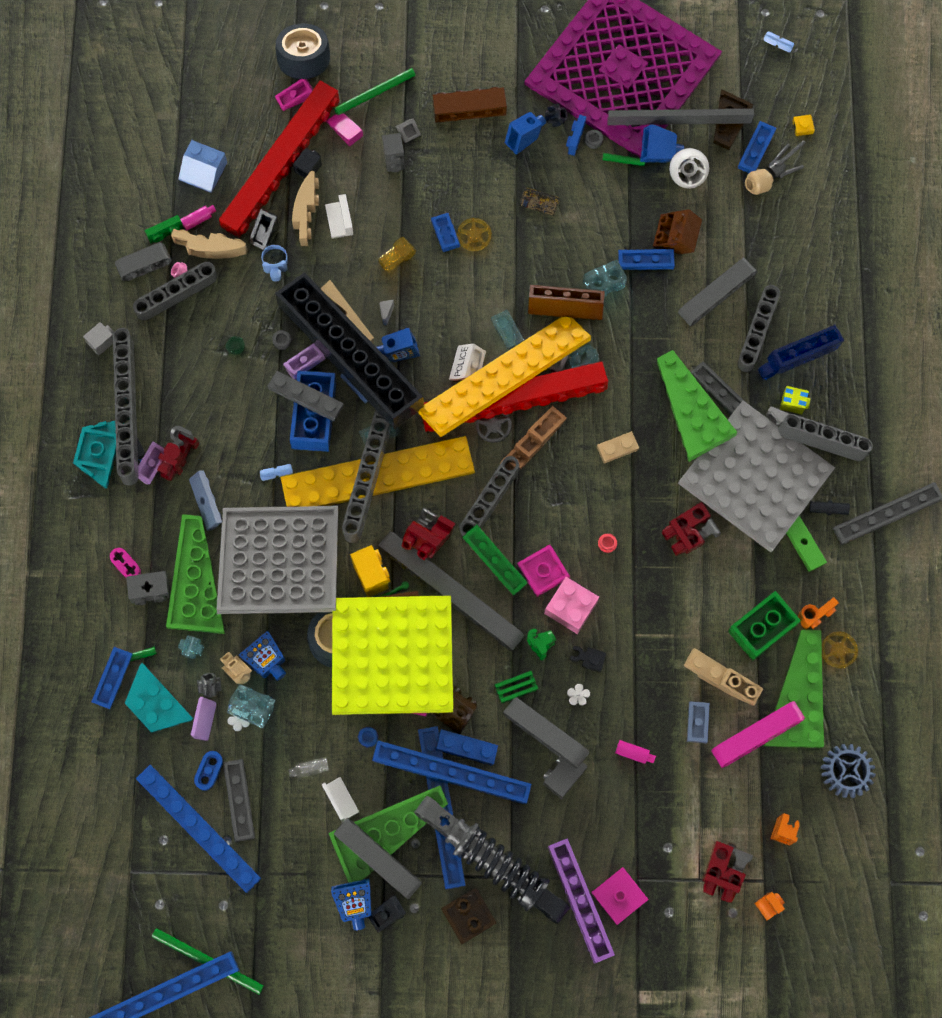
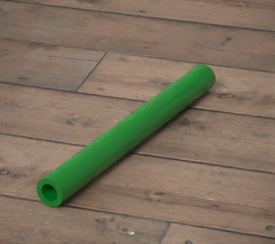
[334,68,416,115]

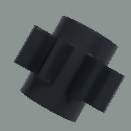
[545,103,567,127]

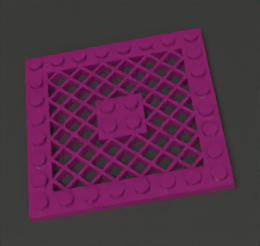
[524,0,722,158]

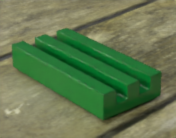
[494,671,538,704]

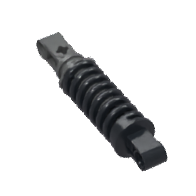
[414,796,570,924]

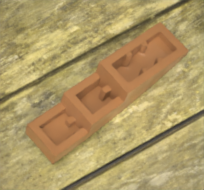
[500,406,567,470]

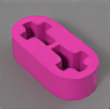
[110,548,141,578]

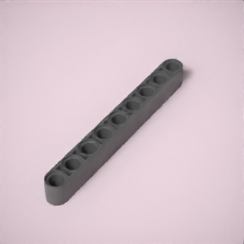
[113,328,139,485]
[342,409,392,543]
[378,531,524,651]

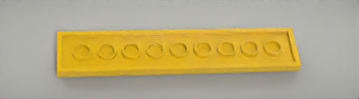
[418,317,591,437]
[280,436,475,507]

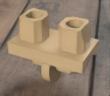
[220,652,252,684]

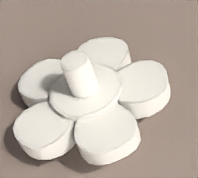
[567,684,590,706]
[228,709,250,731]

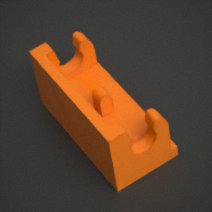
[771,813,799,846]

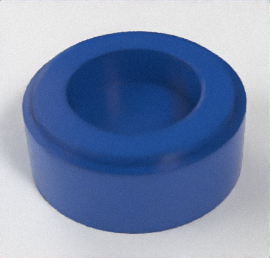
[358,727,378,748]

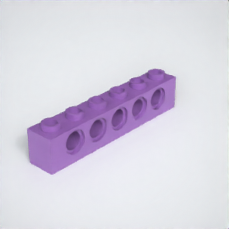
[548,838,615,964]

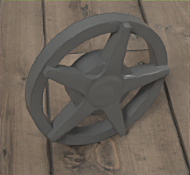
[476,413,511,443]

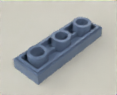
[189,470,222,531]

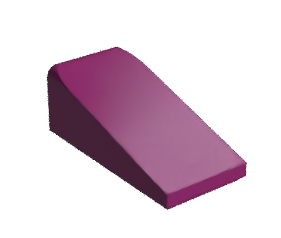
[275,79,313,111]
[326,113,363,147]

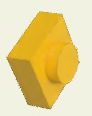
[792,115,815,136]

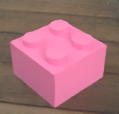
[544,577,599,634]

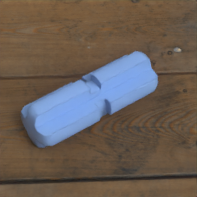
[764,31,794,52]
[260,464,293,481]

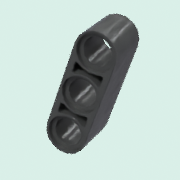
[115,243,171,281]

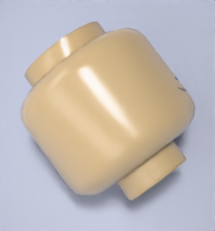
[745,169,773,195]

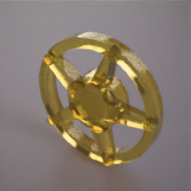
[457,218,492,251]
[822,632,858,668]

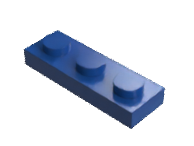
[737,121,776,173]
[618,249,675,270]
[92,647,133,709]
[435,729,498,766]

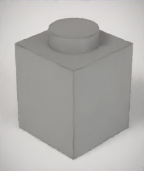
[83,322,114,355]

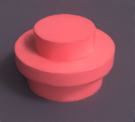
[598,534,617,553]

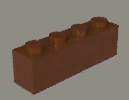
[433,87,507,123]
[528,285,605,320]

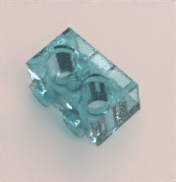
[583,260,627,297]
[227,684,275,728]

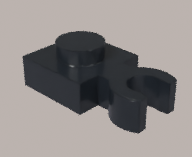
[570,646,606,673]

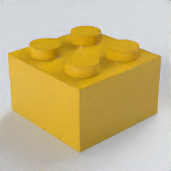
[350,545,391,597]

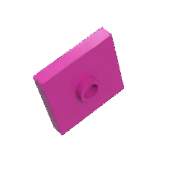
[517,545,570,597]
[591,867,649,925]

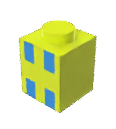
[780,386,810,415]

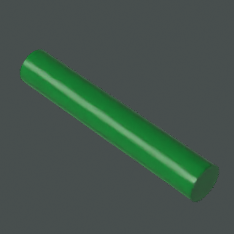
[603,153,645,166]
[130,647,157,662]

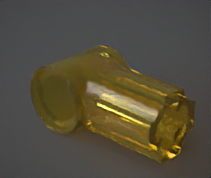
[378,237,416,273]

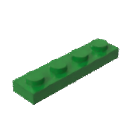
[462,524,528,595]

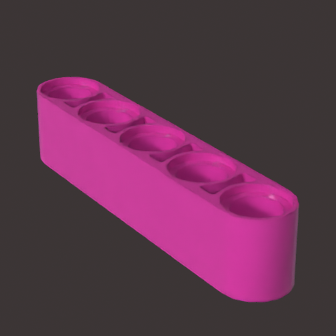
[711,701,805,768]

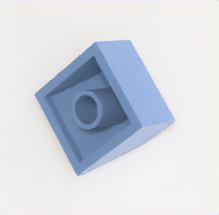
[179,140,227,193]

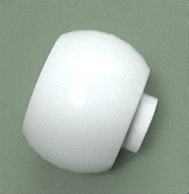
[669,148,709,189]

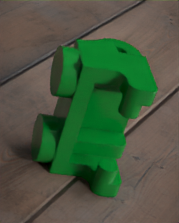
[527,629,556,661]

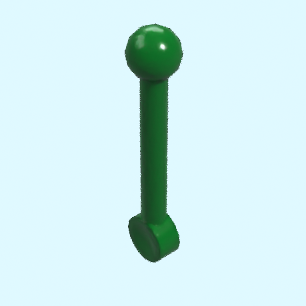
[379,581,409,597]

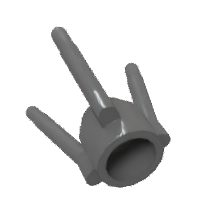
[767,141,806,179]

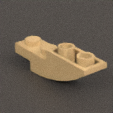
[292,171,319,246]
[171,229,248,259]
[684,648,763,706]

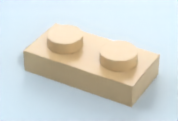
[597,431,639,464]

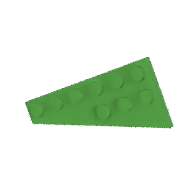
[657,350,737,462]
[166,514,225,634]
[763,630,824,748]
[329,785,448,883]

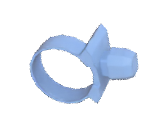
[261,245,288,281]

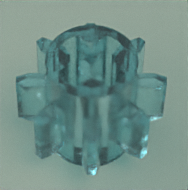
[178,636,204,659]

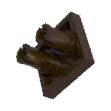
[430,685,477,734]
[441,888,497,945]

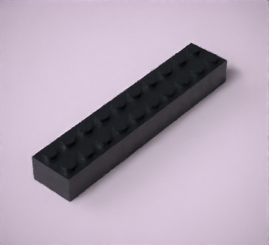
[275,272,424,429]

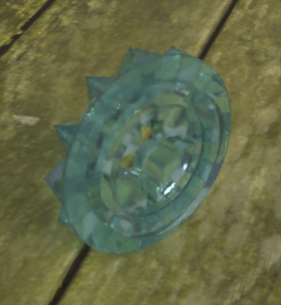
[569,344,599,368]

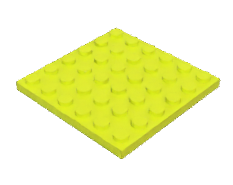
[332,596,453,715]

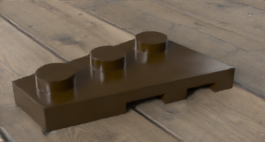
[713,89,754,150]

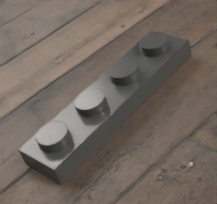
[267,371,344,422]

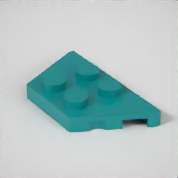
[73,421,124,488]
[125,663,194,733]

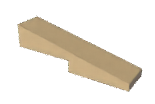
[321,280,374,343]

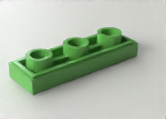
[786,516,827,572]

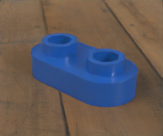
[194,751,223,791]

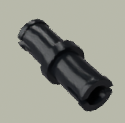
[809,500,850,516]

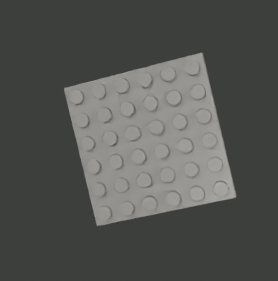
[678,401,835,552]
[217,506,339,614]

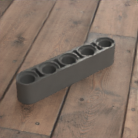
[678,258,757,327]
[133,262,217,321]
[737,285,780,372]
[778,414,873,461]
[460,456,520,536]
[503,697,589,769]
[334,818,422,899]

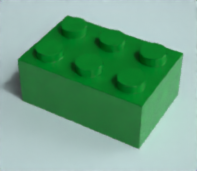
[728,591,801,661]

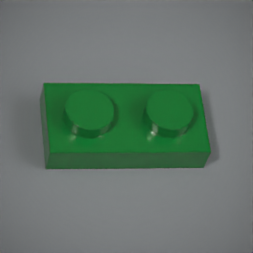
[144,215,184,244]

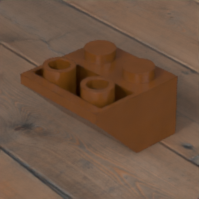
[653,209,702,254]

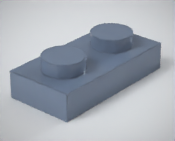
[687,701,710,743]

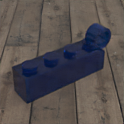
[758,325,844,380]

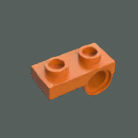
[798,597,839,630]
[754,892,785,920]

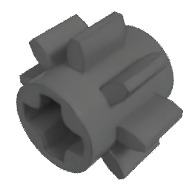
[197,673,222,698]

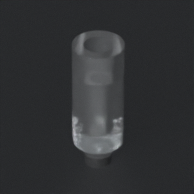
[288,757,329,779]

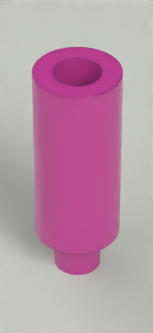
[180,205,216,231]
[615,740,656,764]

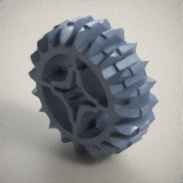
[821,744,876,798]

